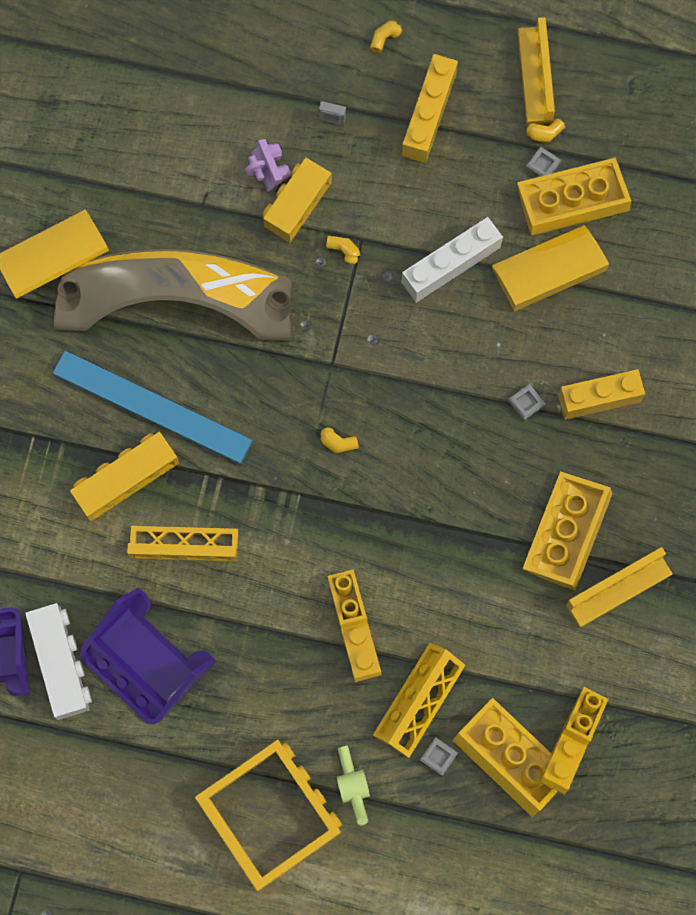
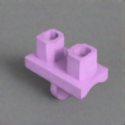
[245,139,291,193]

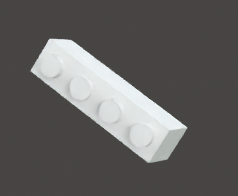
[401,217,503,303]
[25,603,92,720]

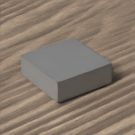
[319,101,346,125]
[525,146,562,177]
[508,384,546,421]
[420,737,458,776]

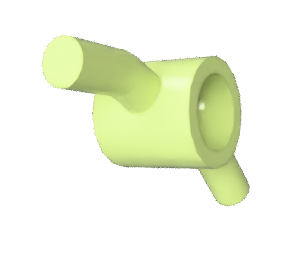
[336,746,370,825]

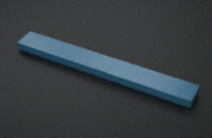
[53,351,253,465]

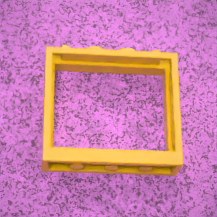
[195,740,342,892]

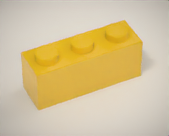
[262,158,332,243]
[558,369,645,420]

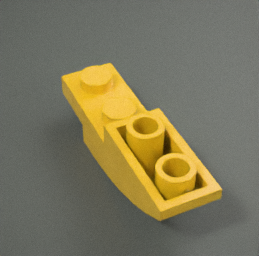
[327,569,382,682]
[540,687,608,795]

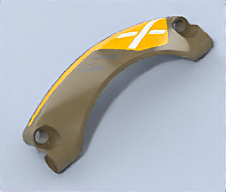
[54,249,292,341]

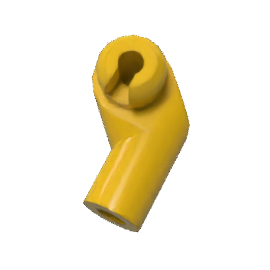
[370,21,402,53]
[526,118,565,143]
[326,236,360,264]
[320,427,359,453]

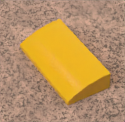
[517,158,631,236]
[0,209,109,299]
[491,225,609,312]
[523,471,612,591]
[452,698,558,817]

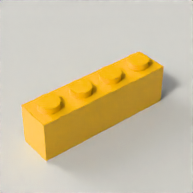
[402,54,458,163]
[70,431,179,522]

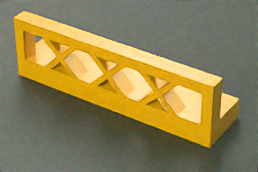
[518,17,555,125]
[127,526,238,562]
[566,547,673,628]
[373,643,465,758]

